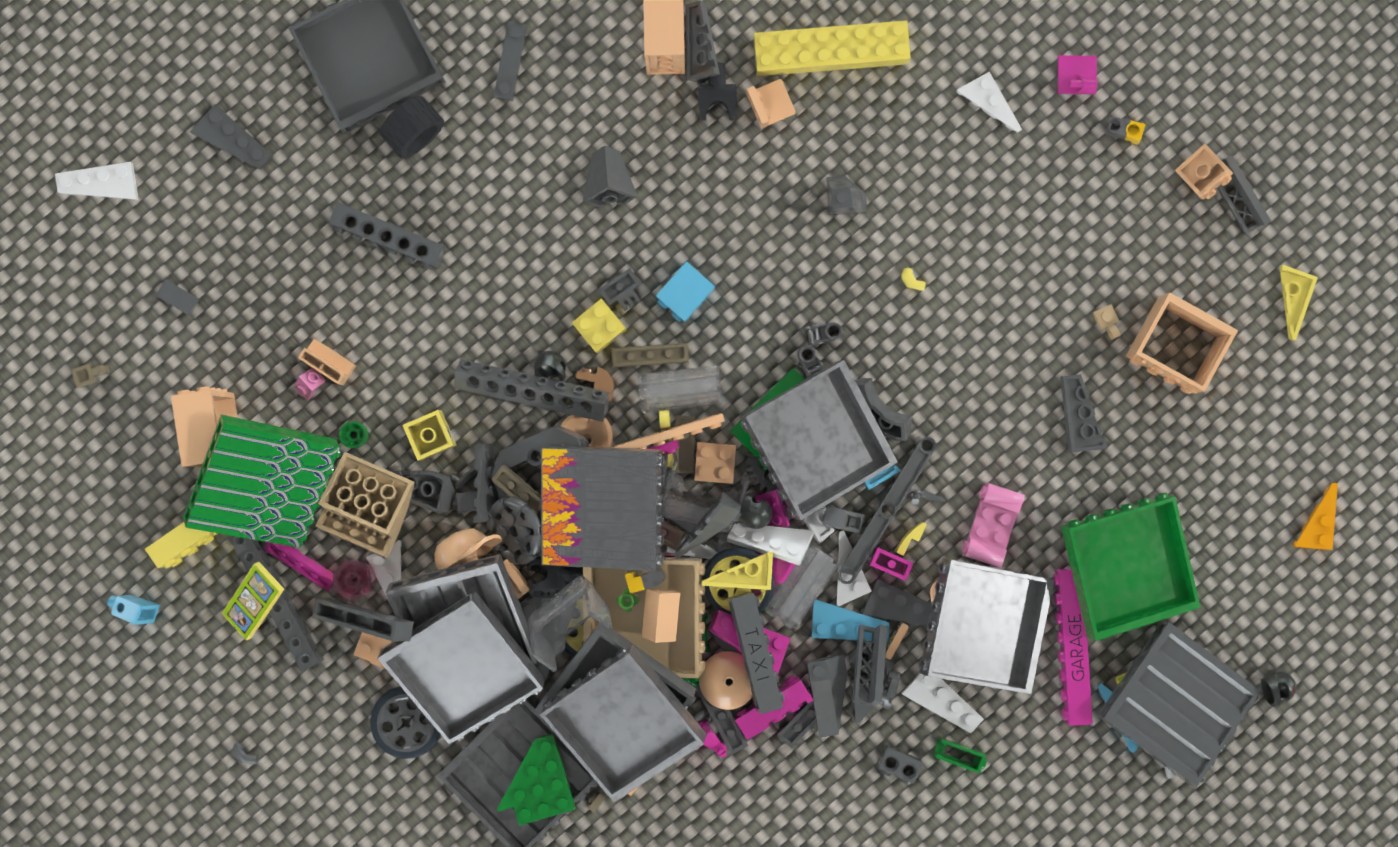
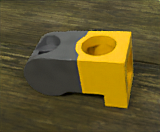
[1105,117,1146,145]
[625,568,666,593]

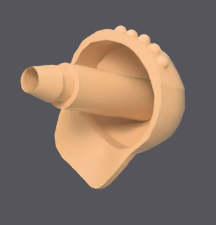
[434,528,502,570]

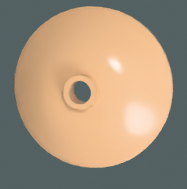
[561,415,613,448]
[699,651,752,710]

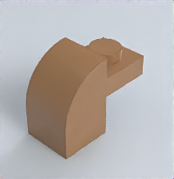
[576,367,614,401]

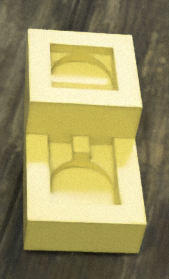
[894,522,927,556]

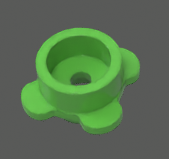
[616,588,639,612]

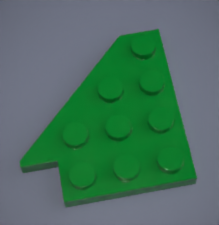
[497,733,576,826]

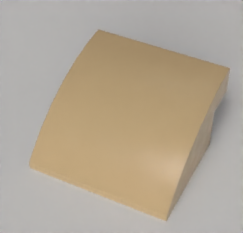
[315,452,415,559]

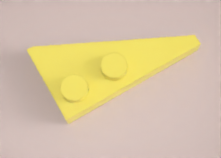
[1279,265,1318,341]
[701,552,773,590]

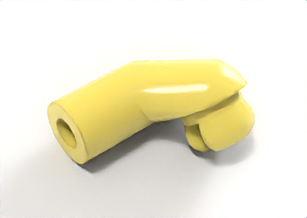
[901,268,926,291]

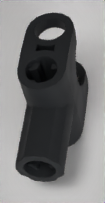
[698,62,737,121]
[526,557,583,598]

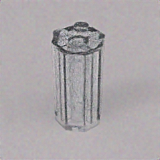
[638,365,723,414]
[765,543,840,629]

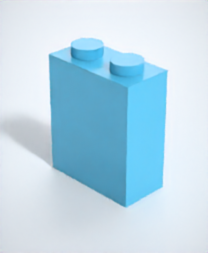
[656,261,715,323]

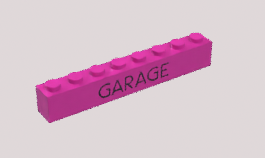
[1053,568,1093,726]

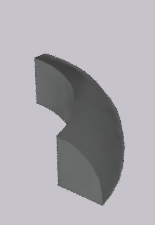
[855,378,911,441]

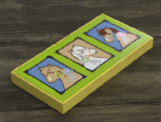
[222,562,284,641]

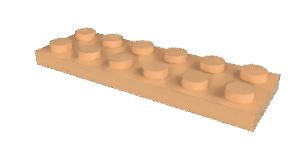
[610,413,725,449]

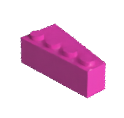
[708,610,790,674]
[734,675,813,740]

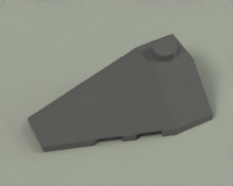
[390,471,455,514]
[806,654,848,738]

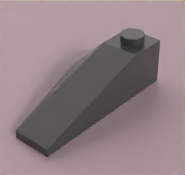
[674,492,742,559]

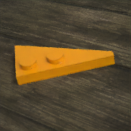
[1293,483,1338,550]

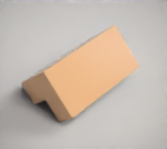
[298,339,357,385]
[642,588,680,643]

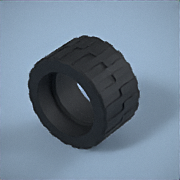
[379,96,444,159]

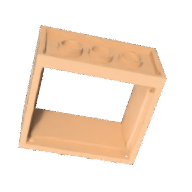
[643,0,685,75]
[1126,293,1238,394]
[171,387,238,467]

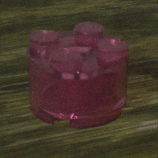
[333,559,377,600]

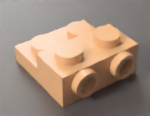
[1175,144,1233,200]
[353,632,393,669]

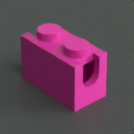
[868,546,913,581]

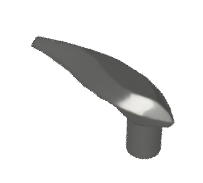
[450,467,478,489]
[909,490,945,505]

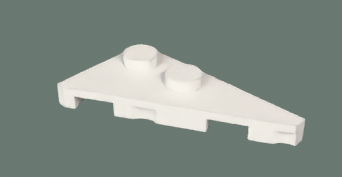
[956,72,1022,133]

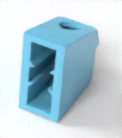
[107,595,160,625]

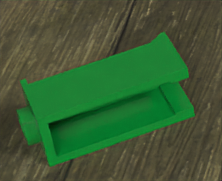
[933,736,987,774]

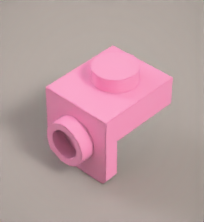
[294,368,326,400]

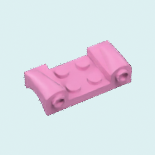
[962,483,1025,568]

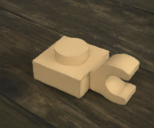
[1093,304,1121,340]

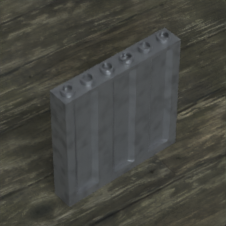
[385,554,539,664]
[437,698,599,847]

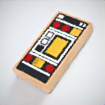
[885,621,909,660]

